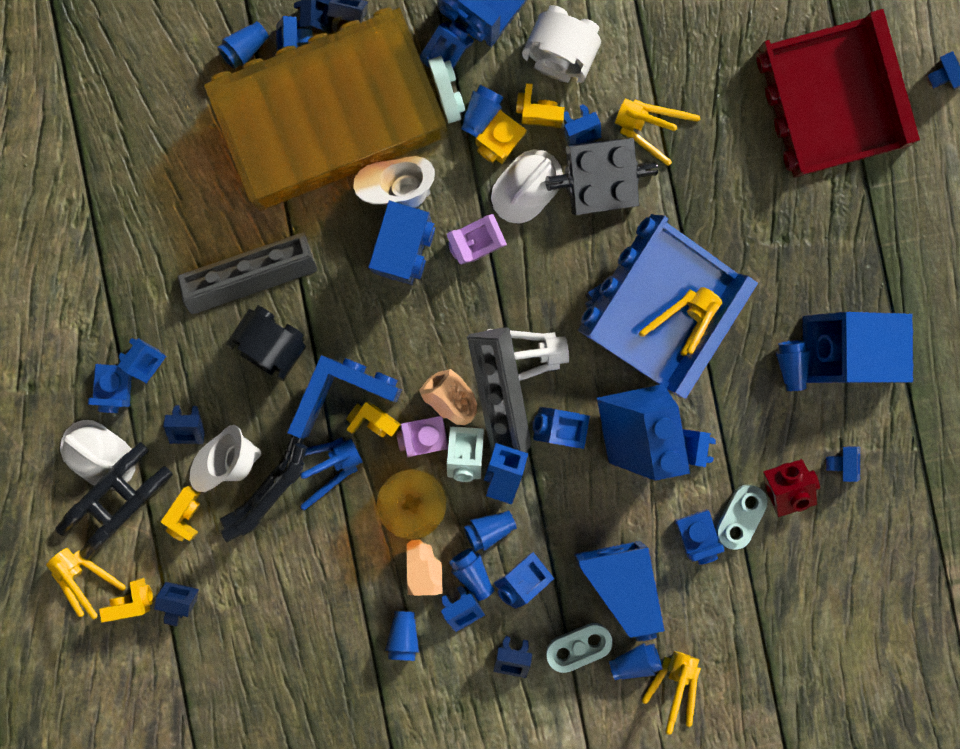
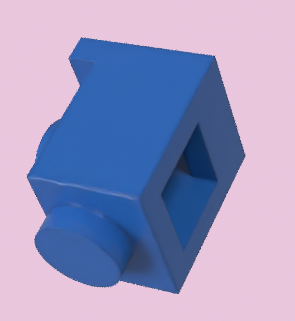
[484,443,528,504]

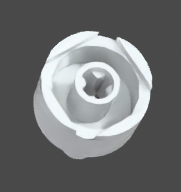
[522,5,601,83]

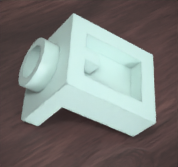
[447,426,484,482]

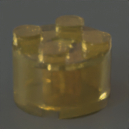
[377,468,447,539]

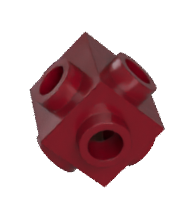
[763,459,820,517]

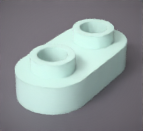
[428,56,466,124]
[716,485,767,550]
[546,623,612,673]

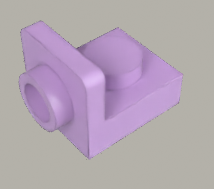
[396,416,448,457]

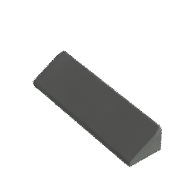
[177,232,317,314]
[467,328,531,454]

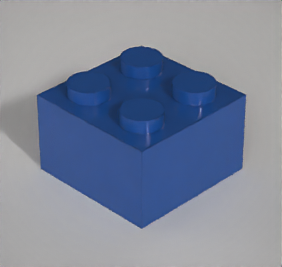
[369,200,436,285]

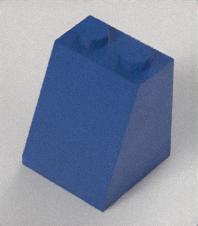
[803,312,914,383]
[597,384,690,481]
[574,541,665,641]

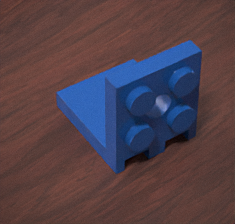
[437,0,527,48]
[287,355,403,438]

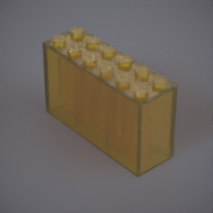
[204,7,448,211]

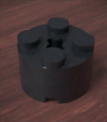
[226,305,306,381]

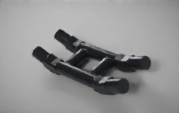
[220,435,308,543]
[56,442,173,560]

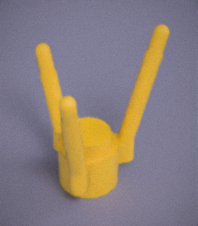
[615,98,700,166]
[639,287,723,356]
[46,548,126,619]
[642,651,701,735]

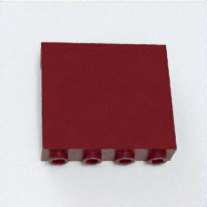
[756,9,920,178]

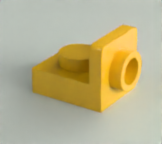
[516,83,565,128]
[476,110,527,164]
[346,401,401,438]
[161,485,201,541]
[99,578,153,623]

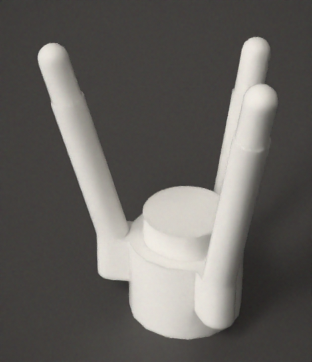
[487,329,569,381]

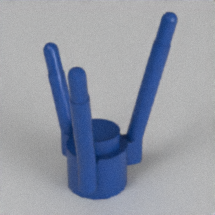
[300,437,363,510]

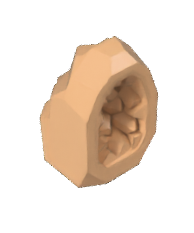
[419,369,478,425]
[407,539,443,596]

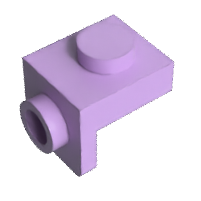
[447,214,507,264]

